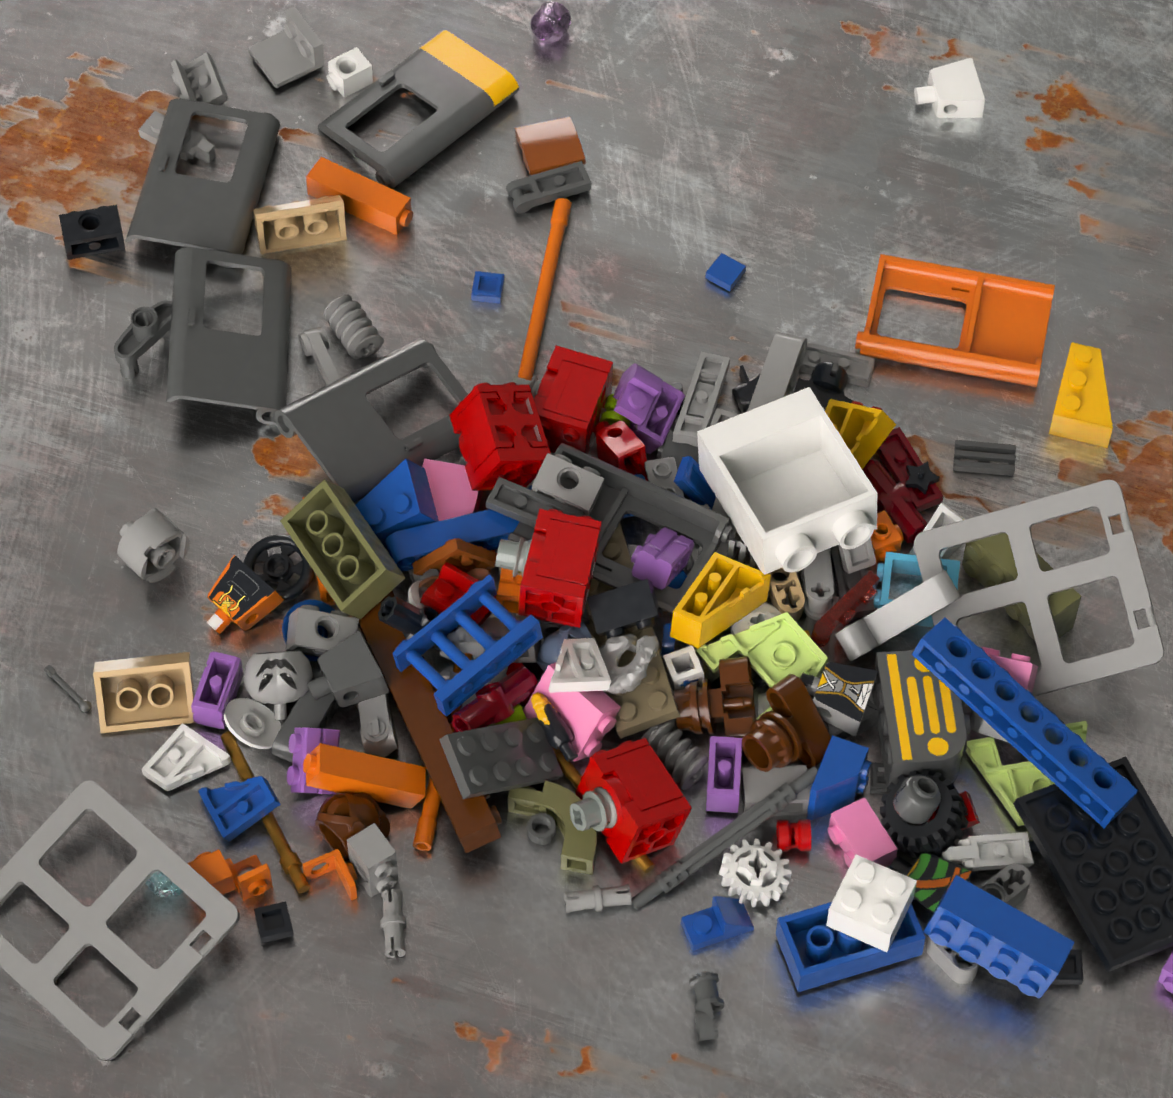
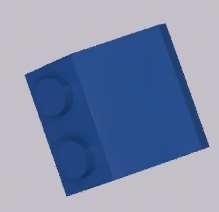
[807,735,872,821]

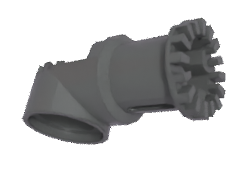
[689,971,725,1041]

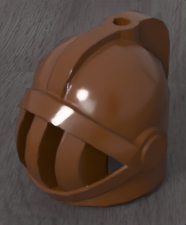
[315,793,390,862]

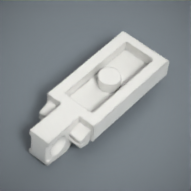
[942,832,1034,871]

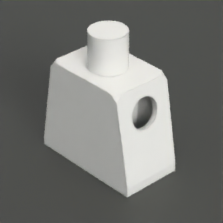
[914,58,985,118]

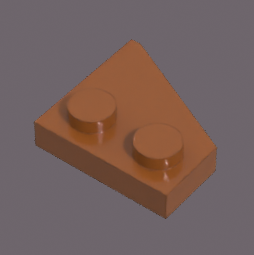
[412,538,497,576]

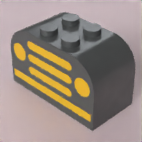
[872,650,970,795]

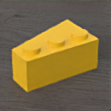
[1049,342,1113,448]
[825,399,896,469]
[670,552,771,649]

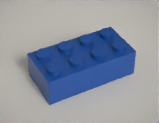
[923,875,1075,999]
[776,902,926,992]

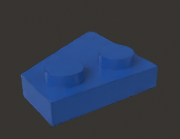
[198,776,281,842]

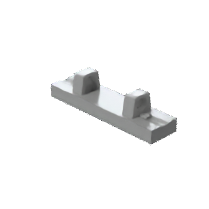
[672,352,730,447]

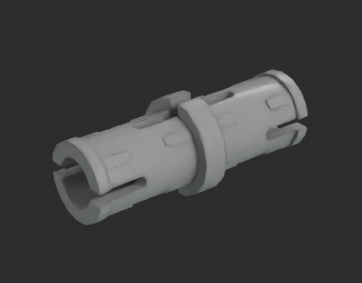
[564,884,631,913]
[380,889,407,958]

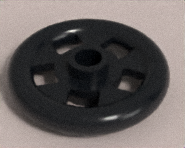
[243,534,315,603]

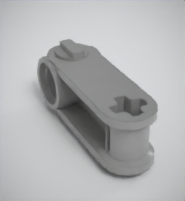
[799,548,834,620]
[358,667,399,757]

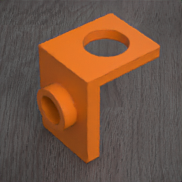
[302,849,358,901]
[233,855,273,901]

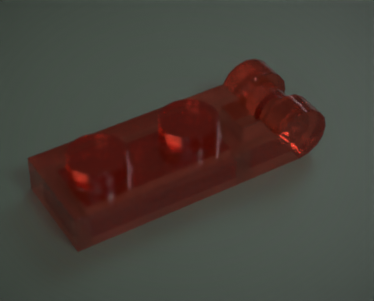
[811,570,880,647]

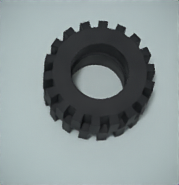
[880,769,968,858]

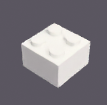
[826,854,917,952]

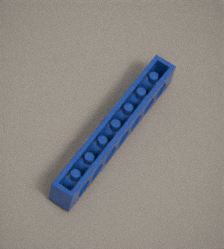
[912,617,1138,828]

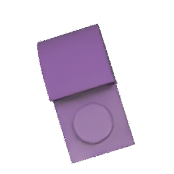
[613,363,663,425]

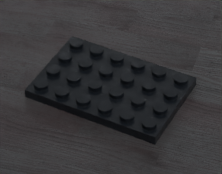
[1013,756,1173,972]

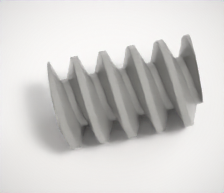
[324,294,384,359]
[641,720,708,790]

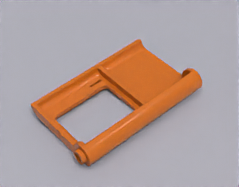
[855,254,1055,387]

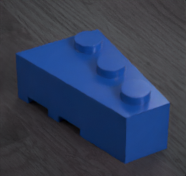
[355,458,439,549]

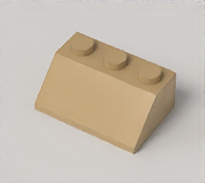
[253,195,347,254]
[93,652,195,733]

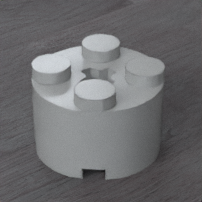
[117,508,190,583]

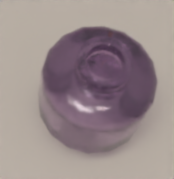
[530,1,571,43]

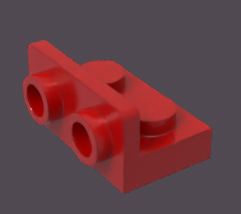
[420,562,497,626]

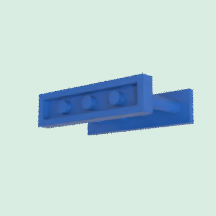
[393,574,543,717]

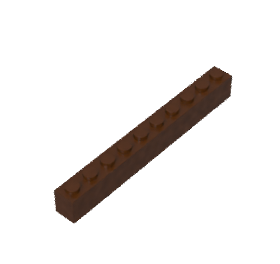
[355,591,503,853]

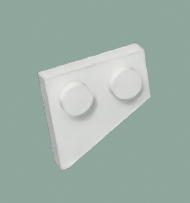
[548,638,611,693]
[142,723,231,792]

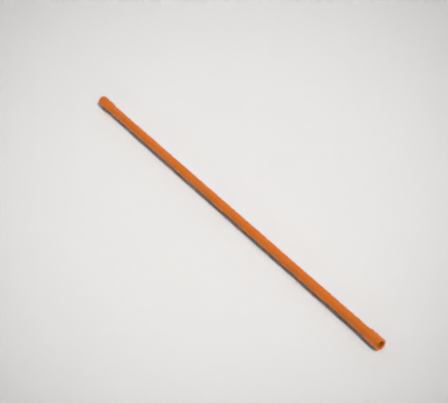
[413,198,572,851]

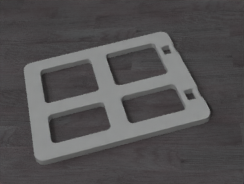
[914,480,1164,714]
[0,780,240,1061]

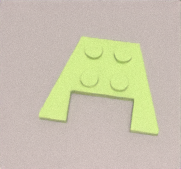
[695,612,829,720]
[965,721,1088,826]

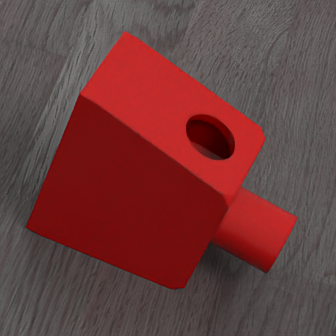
[594,421,648,481]

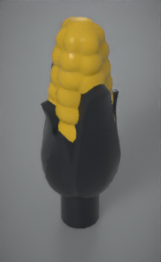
[531,693,578,762]

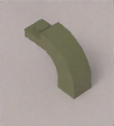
[508,780,597,875]

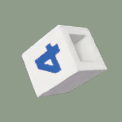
[663,645,705,692]

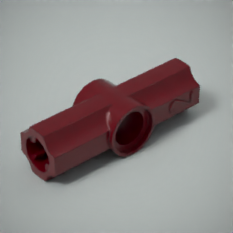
[862,459,928,544]
[451,667,538,732]

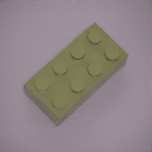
[280,479,405,619]
[962,533,1082,640]

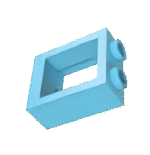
[873,552,960,627]

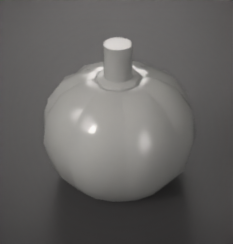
[243,651,313,720]

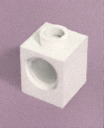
[327,47,373,98]

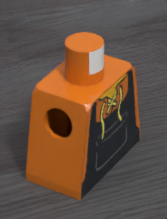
[206,555,284,634]

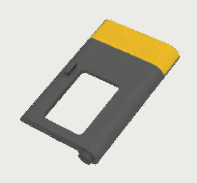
[318,30,519,188]

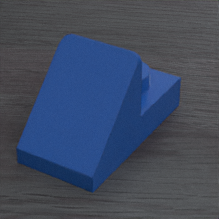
[681,896,754,951]

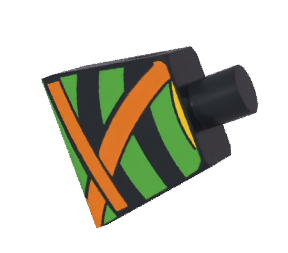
[889,852,972,925]

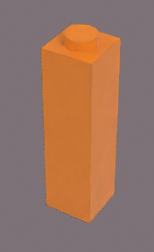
[306,157,413,235]
[303,743,426,809]

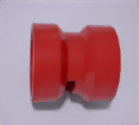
[776,819,811,852]

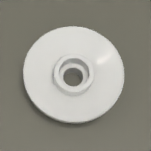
[224,698,282,749]

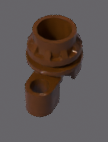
[674,656,756,749]
[742,674,831,772]

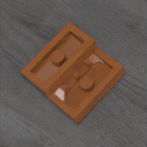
[515,116,586,175]

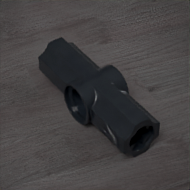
[378,596,458,651]

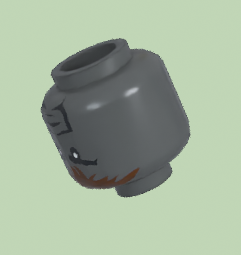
[893,775,941,824]

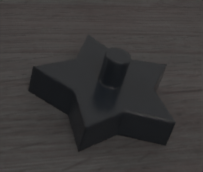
[905,461,940,495]

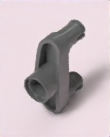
[114,300,172,379]

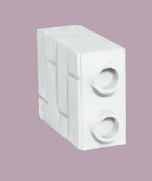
[697,387,877,575]

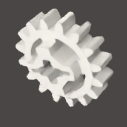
[719,839,792,907]

